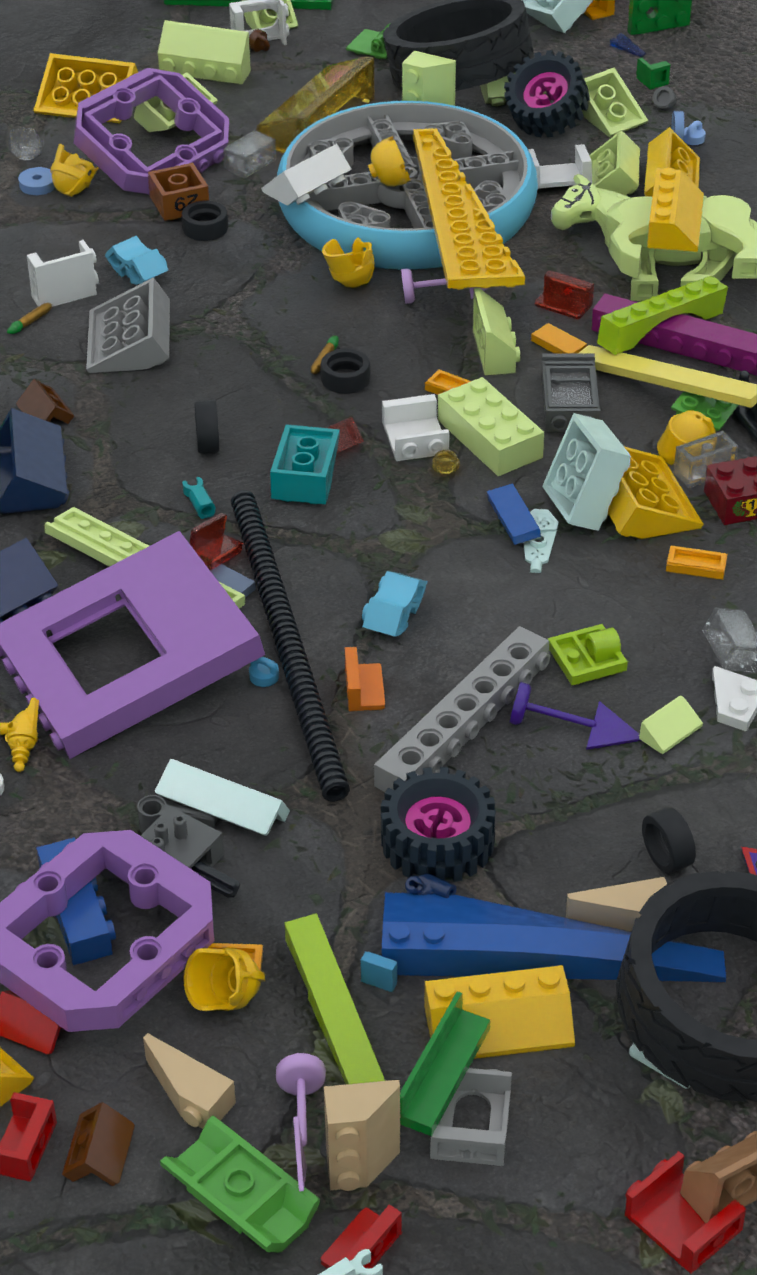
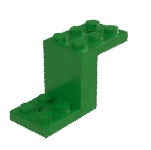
[627,0,692,35]

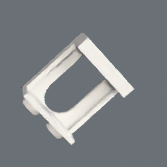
[229,0,289,45]

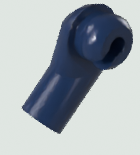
[405,874,456,898]

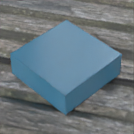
[361,951,397,993]

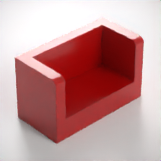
[0,1092,57,1182]

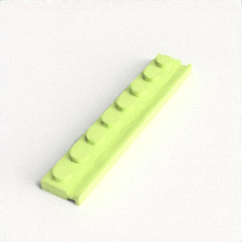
[45,507,245,608]

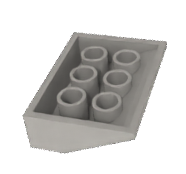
[86,277,170,373]

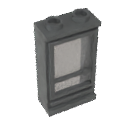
[541,353,601,432]

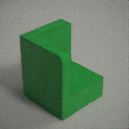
[636,58,670,90]

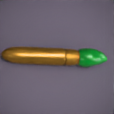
[7,302,52,334]
[311,335,339,374]

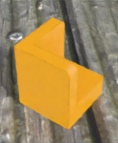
[584,0,615,20]

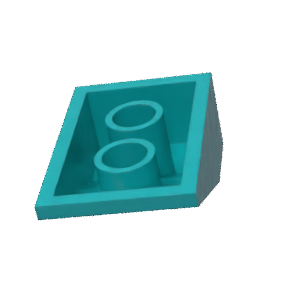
[270,424,340,504]

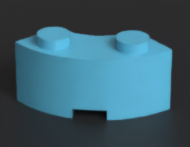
[105,235,169,284]
[362,571,428,637]

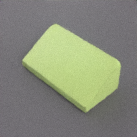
[639,695,703,754]

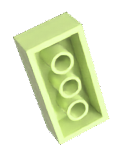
[438,377,544,476]

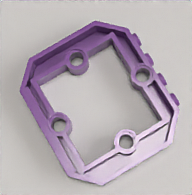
[73,68,229,194]
[0,830,214,1032]

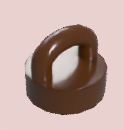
[249,29,270,52]

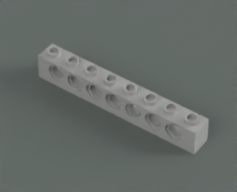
[374,626,550,792]

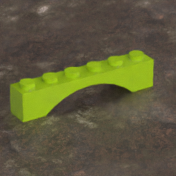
[597,276,728,355]

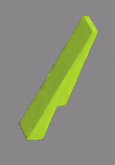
[284,913,385,1085]

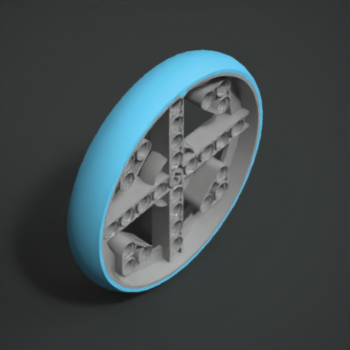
[277,101,538,270]

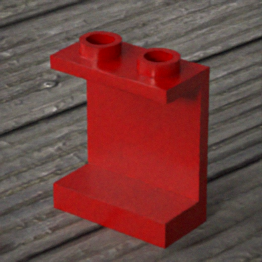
[625,1151,746,1274]

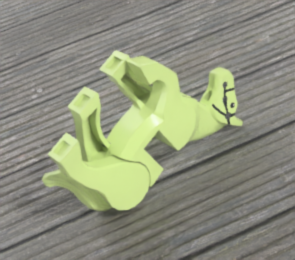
[551,174,757,301]

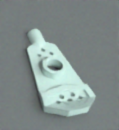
[524,509,559,573]

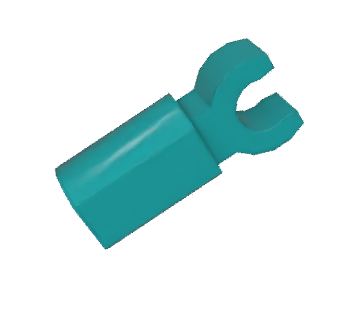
[182,477,216,519]

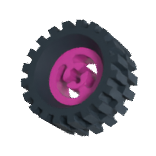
[504,50,590,138]
[381,767,496,883]

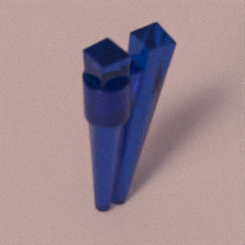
[609,33,646,57]

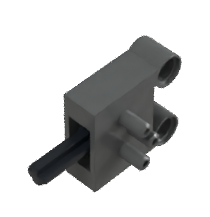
[100,795,240,898]

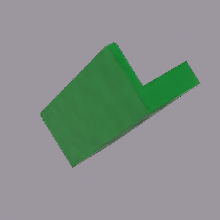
[400,991,490,1136]

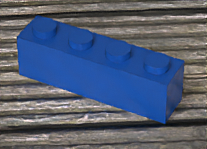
[36,837,116,965]

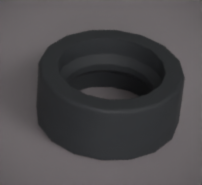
[182,200,228,241]
[320,348,370,394]
[194,400,219,453]
[642,807,696,874]

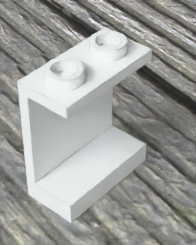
[529,144,592,188]
[27,240,99,307]
[382,394,450,461]

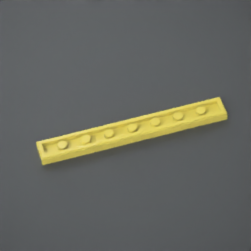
[579,345,757,408]

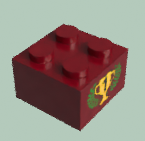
[704,456,757,525]

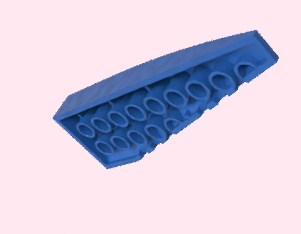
[382,893,726,982]

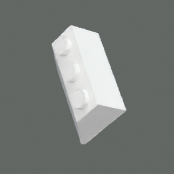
[261,144,351,206]

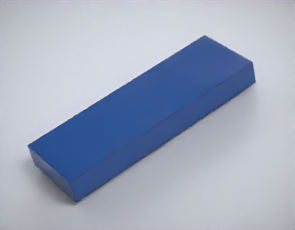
[487,483,541,545]

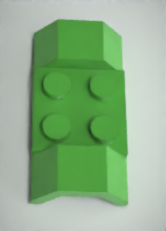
[160,1115,320,1252]

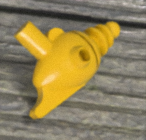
[0,697,39,772]

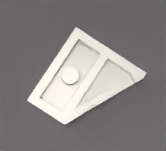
[712,666,757,731]

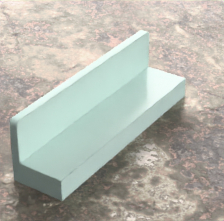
[155,758,290,836]

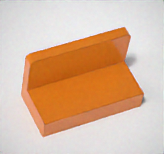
[345,647,385,711]

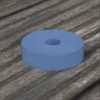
[671,111,684,141]
[18,167,55,195]

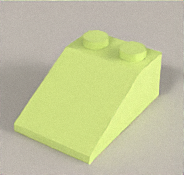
[582,67,648,137]

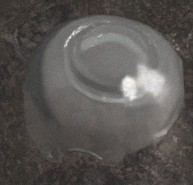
[8,127,44,160]

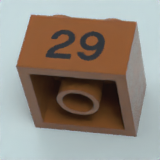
[148,162,209,221]

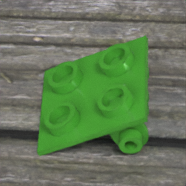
[346,23,391,59]
[671,391,739,431]

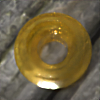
[432,450,460,474]

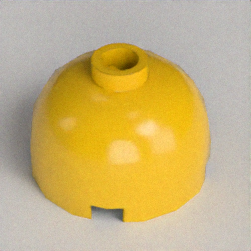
[368,136,411,187]

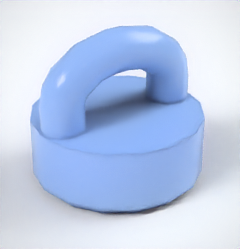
[684,120,706,146]

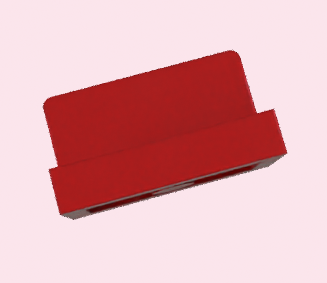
[0,990,62,1054]
[321,1205,402,1269]

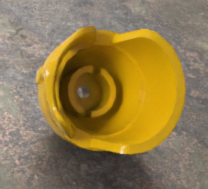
[50,144,99,197]
[322,238,375,288]
[657,410,716,466]
[184,948,265,1011]

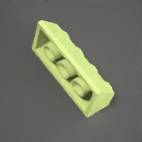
[158,20,251,84]

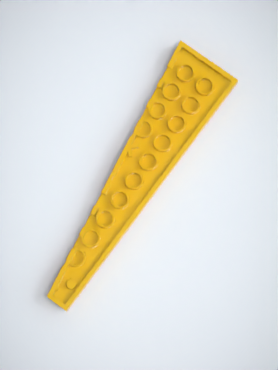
[413,128,525,290]

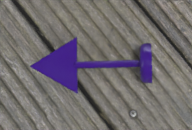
[509,682,642,750]

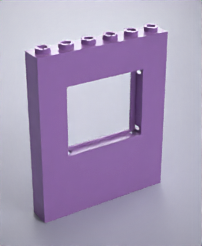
[0,531,265,759]

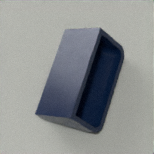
[0,408,69,514]
[0,537,58,623]

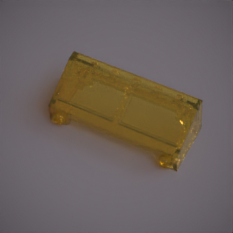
[256,56,375,153]

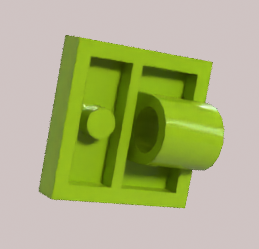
[548,624,628,685]

